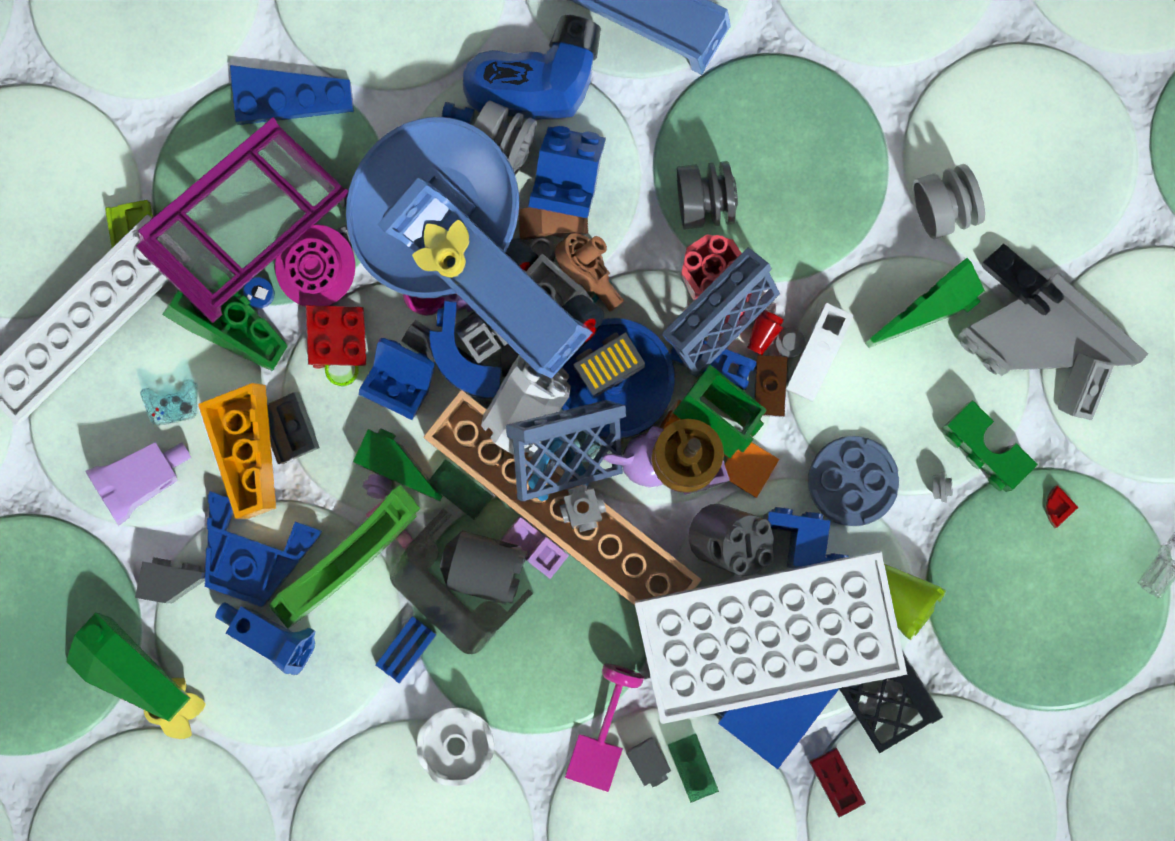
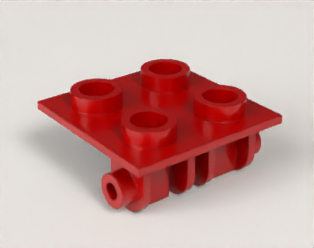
[305,305,366,369]

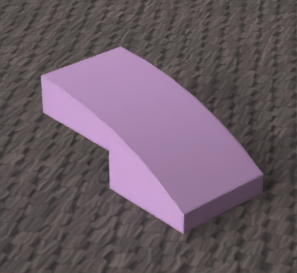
[500,516,569,579]

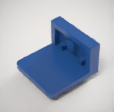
[359,338,435,420]

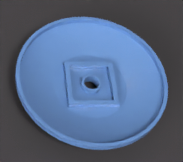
[346,117,519,298]

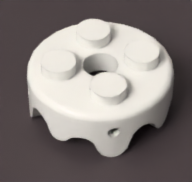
[417,707,495,786]

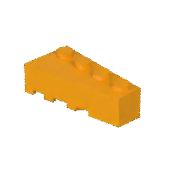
[198,383,276,519]

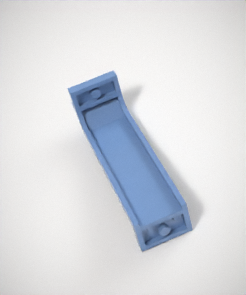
[570,0,731,75]
[377,178,593,379]

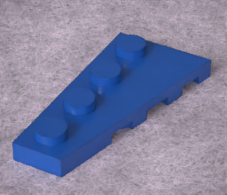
[230,65,354,125]

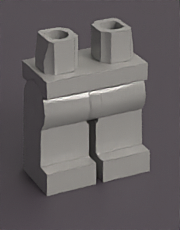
[455,311,508,364]

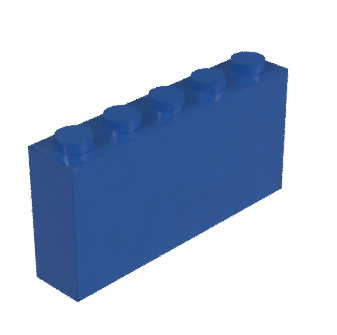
[718,688,840,769]

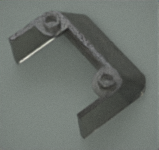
[390,508,534,654]

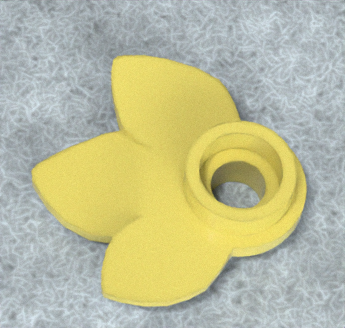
[412,220,469,278]
[144,678,206,739]

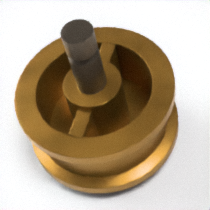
[651,419,724,493]

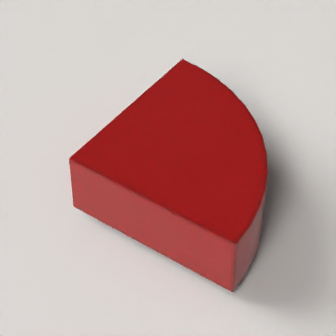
[1046,485,1079,528]

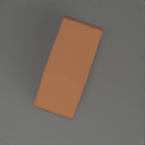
[519,207,588,240]

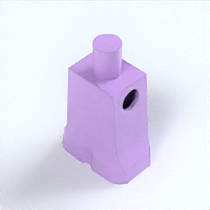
[85,442,191,526]

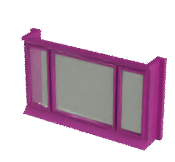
[136,117,349,323]

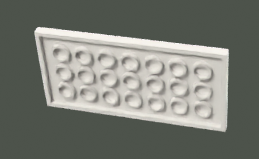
[635,551,907,724]

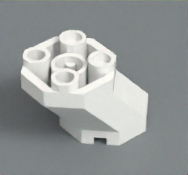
[481,355,571,457]

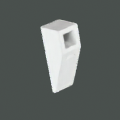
[786,303,854,402]

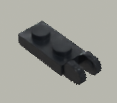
[982,243,1064,316]

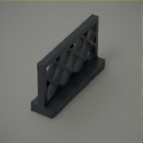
[839,650,943,754]

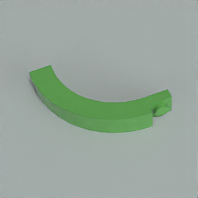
[269,485,421,629]

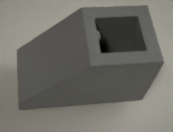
[135,557,205,604]

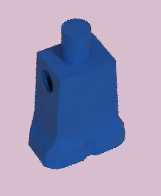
[215,602,316,675]

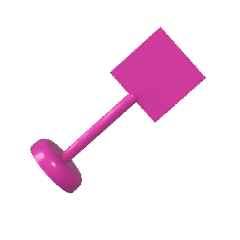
[565,663,644,792]

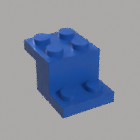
[528,126,606,219]
[763,507,849,568]

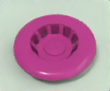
[275,225,355,306]

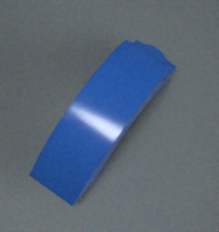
[430,301,501,399]

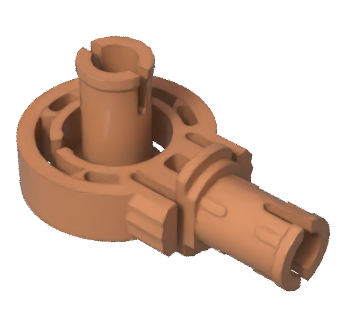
[555,233,624,312]

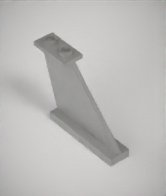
[957,273,1148,376]

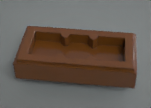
[754,355,787,417]

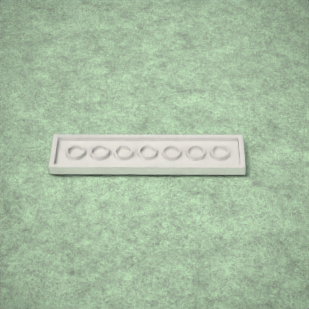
[0,214,191,425]

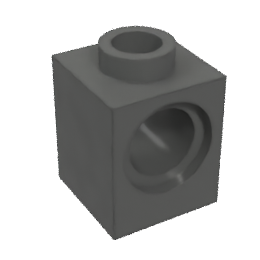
[626,737,671,788]

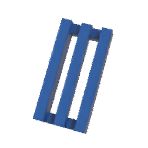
[375,616,437,684]

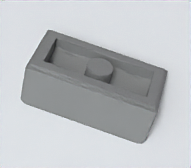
[1058,353,1114,420]

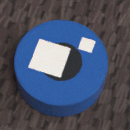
[243,277,275,308]

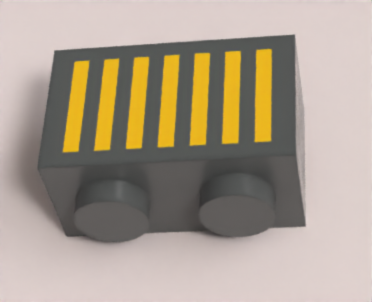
[573,332,645,399]

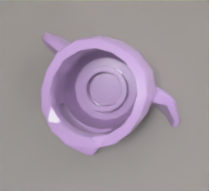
[603,426,664,488]

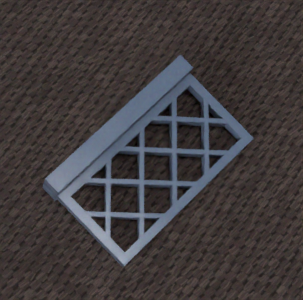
[662,247,780,378]
[506,400,626,501]

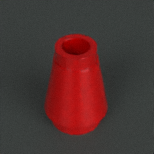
[747,310,784,355]

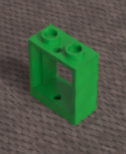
[673,365,766,458]

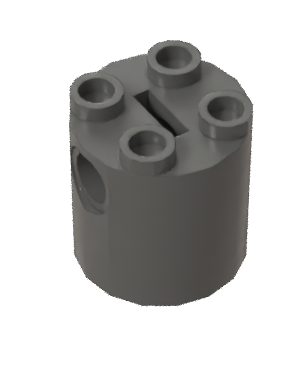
[688,504,774,576]
[440,530,527,605]

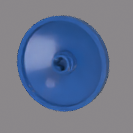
[561,318,675,439]

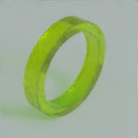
[325,365,359,387]

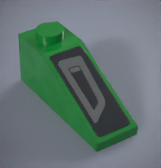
[353,428,443,501]

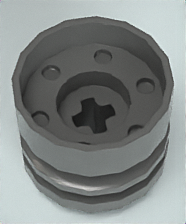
[677,161,738,229]

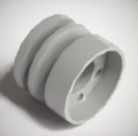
[474,101,537,176]
[913,163,985,239]

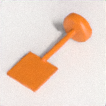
[659,399,780,498]

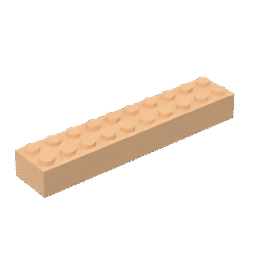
[423,390,702,606]

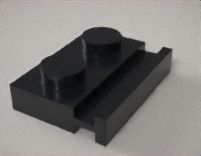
[267,392,320,464]

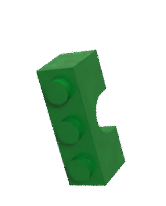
[941,400,1038,492]

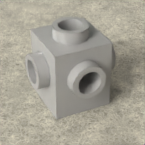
[560,485,606,532]

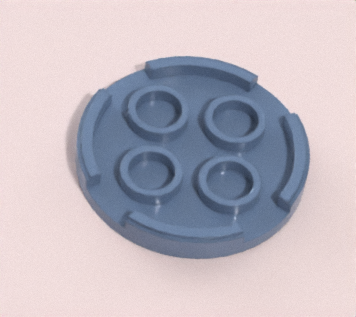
[808,436,899,526]

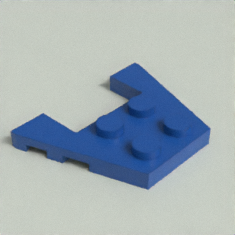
[204,491,322,607]

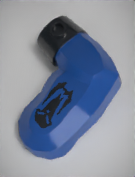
[463,15,601,119]

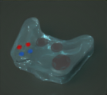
[140,379,197,426]

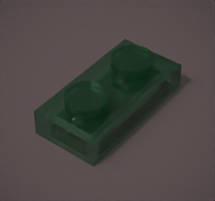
[430,459,493,520]
[667,733,719,803]

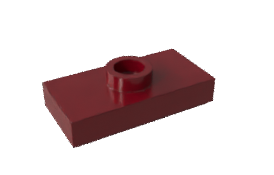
[809,747,866,818]

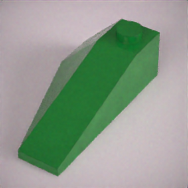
[162,257,288,371]
[865,257,985,348]
[66,612,191,721]

